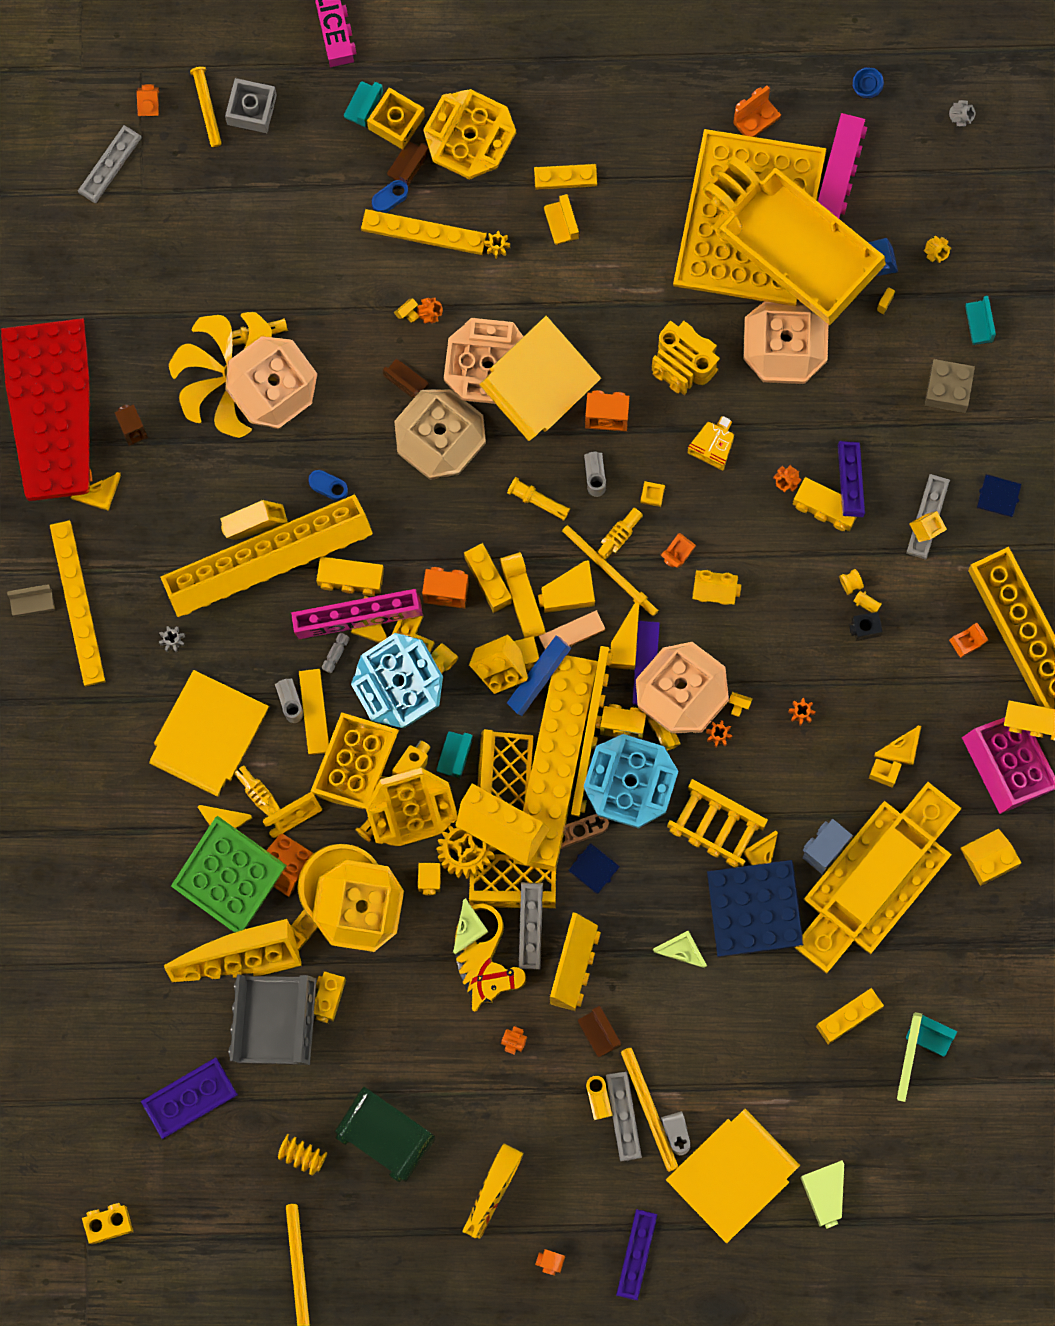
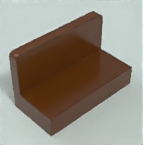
[387,141,429,186]
[383,358,429,399]
[578,1006,621,1057]

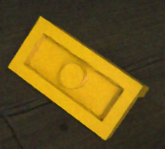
[544,194,579,245]

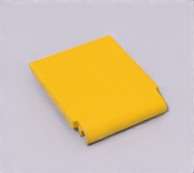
[479,316,601,441]
[149,670,269,797]
[666,1109,800,1243]

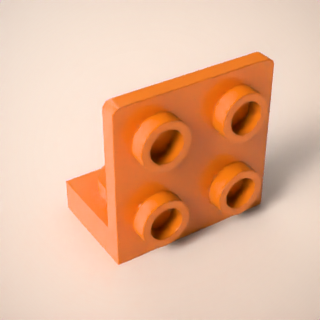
[733,85,781,137]
[266,834,314,896]

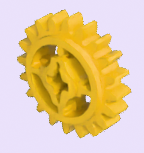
[436,821,497,879]

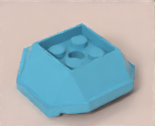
[351,633,443,728]
[583,734,678,828]

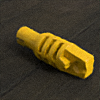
[598,508,643,560]
[234,766,280,816]

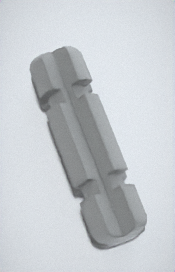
[322,633,349,673]

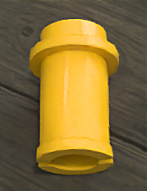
[854,591,882,613]

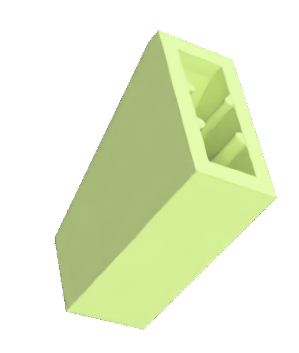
[801,1160,844,1229]

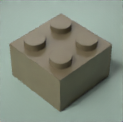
[924,359,975,413]

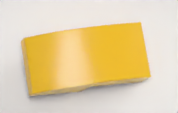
[290,910,318,951]

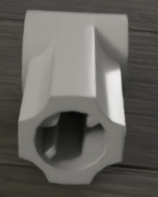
[584,452,606,497]
[275,678,304,723]

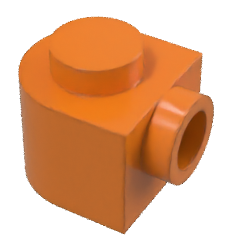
[535,1249,565,1276]

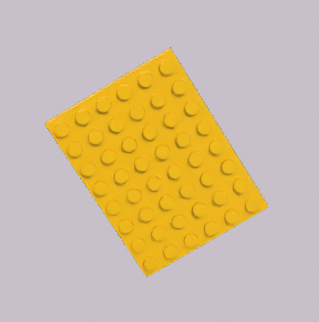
[673,129,826,306]

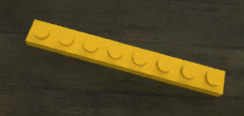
[50,520,106,687]
[571,646,613,817]

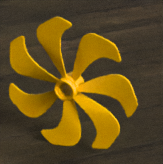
[169,312,277,438]

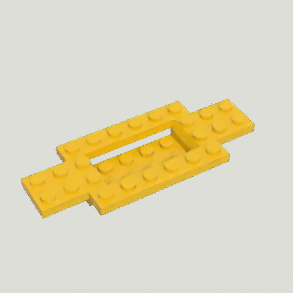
[794,782,961,974]

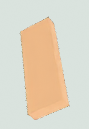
[539,610,605,650]

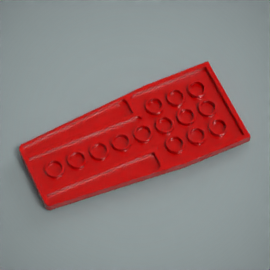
[1,318,90,501]

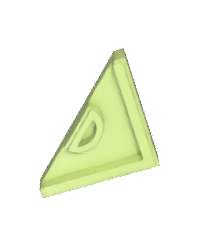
[453,899,488,955]
[653,931,707,968]

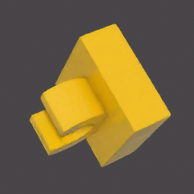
[394,298,419,323]
[728,692,752,717]

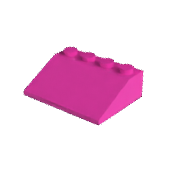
[962,717,1055,814]

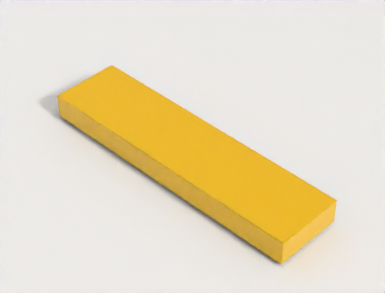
[299,669,329,755]

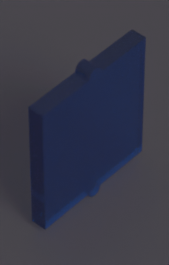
[977,474,1021,517]
[568,843,620,894]

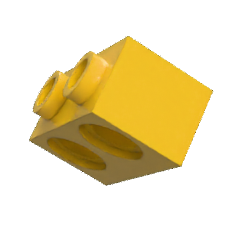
[82,1203,133,1245]

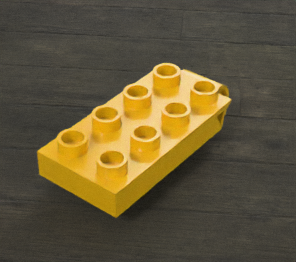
[703,157,886,325]

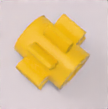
[484,231,510,258]
[924,236,951,263]

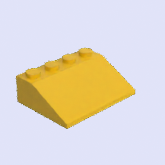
[311,712,399,810]
[550,913,601,1011]

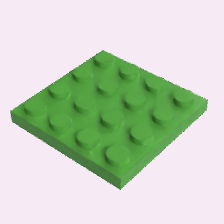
[171,816,287,932]

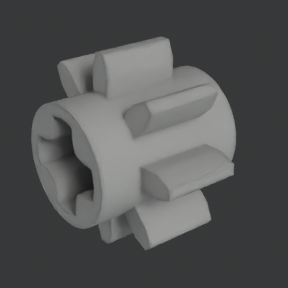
[949,100,975,126]
[159,626,185,653]

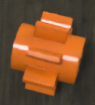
[417,298,443,323]
[774,465,801,492]
[788,698,815,726]
[706,721,732,748]
[501,1026,527,1055]

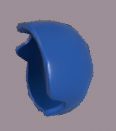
[853,68,884,99]

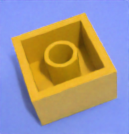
[367,88,425,150]

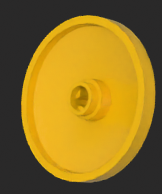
[298,844,378,919]

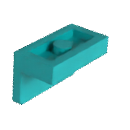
[344,82,383,127]
[965,296,996,345]
[437,731,473,779]
[906,1015,957,1057]

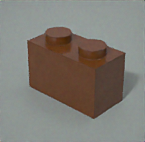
[114,404,148,446]

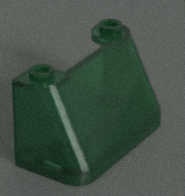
[334,1087,436,1183]

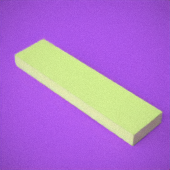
[897,1012,922,1102]

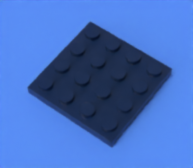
[707,860,804,957]

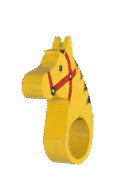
[455,904,526,1012]
[462,1144,524,1239]

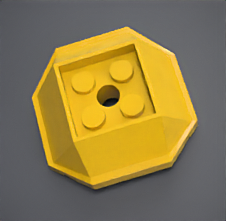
[424,89,516,180]
[365,767,458,846]
[312,859,404,952]

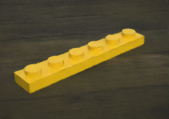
[361,209,487,255]

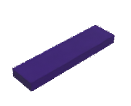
[838,441,865,517]
[633,621,660,706]
[616,1209,658,1301]

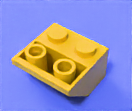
[469,635,528,694]

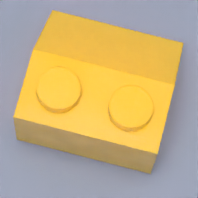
[600,704,646,739]
[960,829,1021,886]

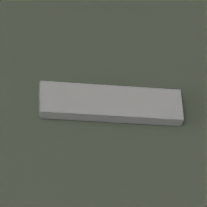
[78,125,142,204]
[906,474,950,559]
[519,882,543,969]
[606,1072,642,1162]

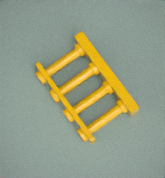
[667,779,768,868]

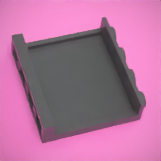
[229,974,317,1065]

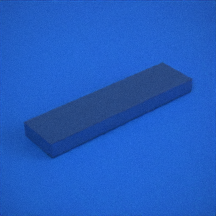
[507,635,571,716]

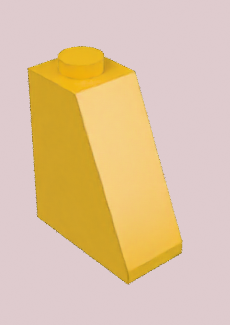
[220,500,288,540]
[538,561,595,613]

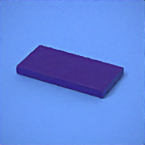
[141,1058,238,1140]

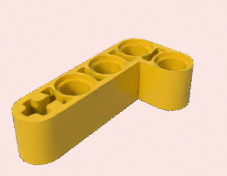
[500,552,546,638]

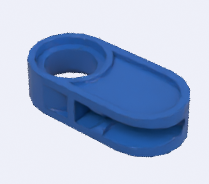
[372,180,408,213]
[309,470,348,501]

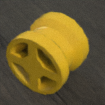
[839,569,864,595]

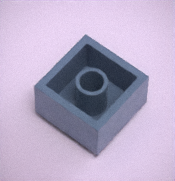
[803,819,853,875]

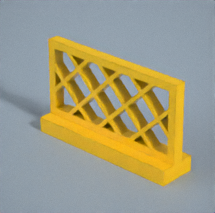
[477,729,533,808]
[469,854,556,908]

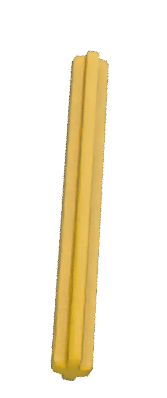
[621,1048,678,1172]
[286,1204,310,1326]

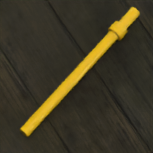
[562,525,659,616]

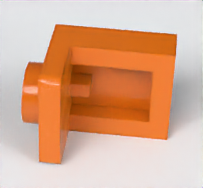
[137,84,159,116]
[661,533,696,568]
[949,623,988,658]

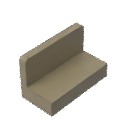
[7,585,55,618]

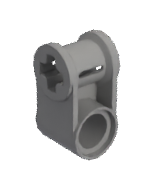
[661,1111,690,1156]

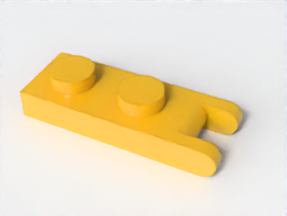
[263,792,322,838]

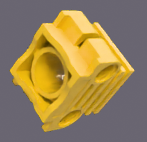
[652,321,720,395]

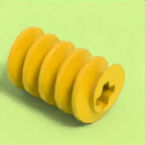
[278,1134,327,1176]

